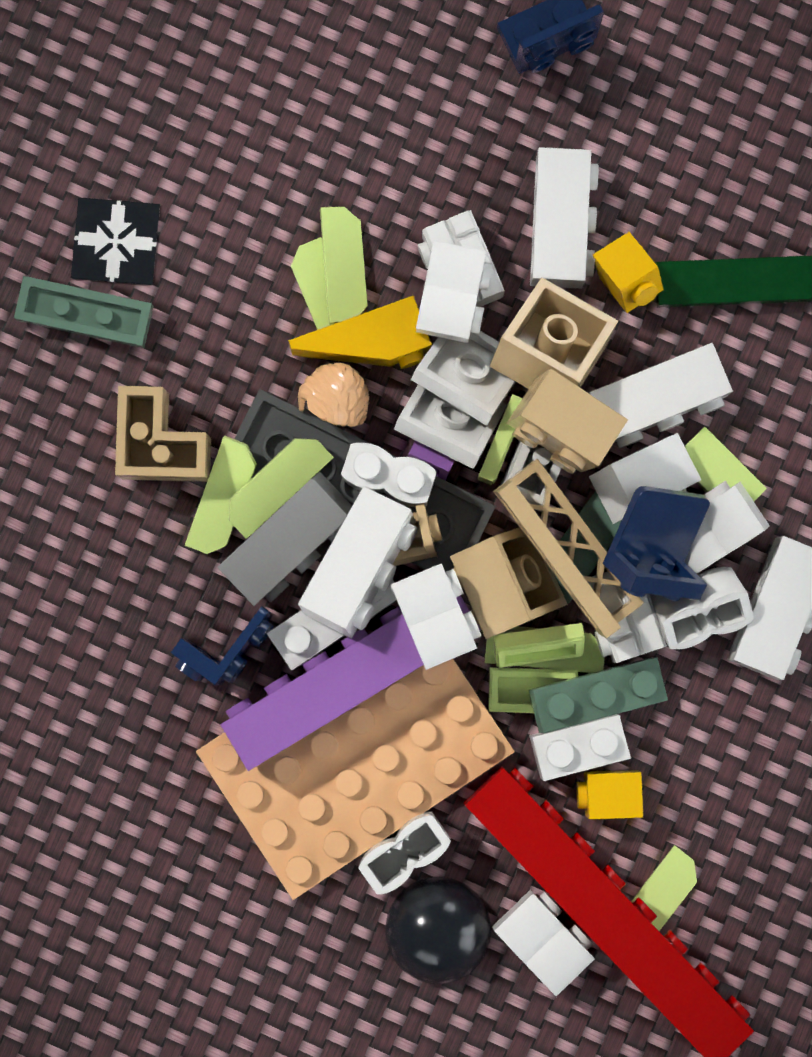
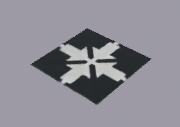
[71,197,160,285]

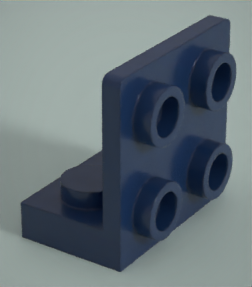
[497,0,604,74]

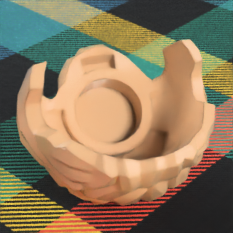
[298,363,369,427]

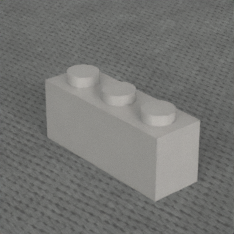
[217,471,352,606]

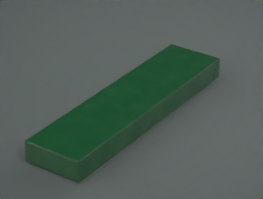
[656,256,812,308]

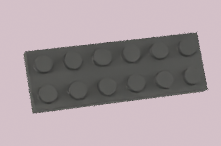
[234,389,496,572]

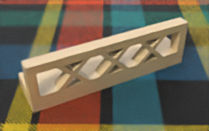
[493,459,644,639]

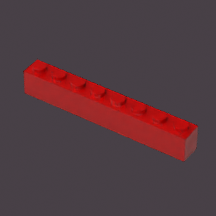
[464,766,754,1057]

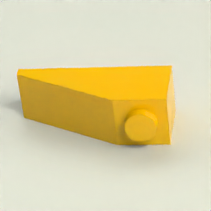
[288,296,432,369]

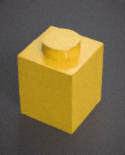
[593,231,663,313]
[576,770,643,819]

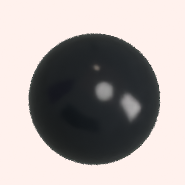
[385,877,491,984]

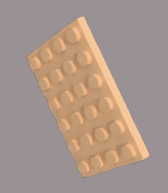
[196,659,515,900]

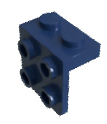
[603,486,710,601]
[171,606,274,685]

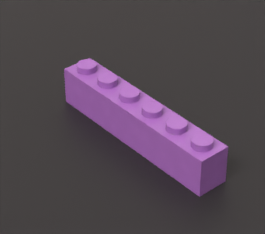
[220,596,481,771]

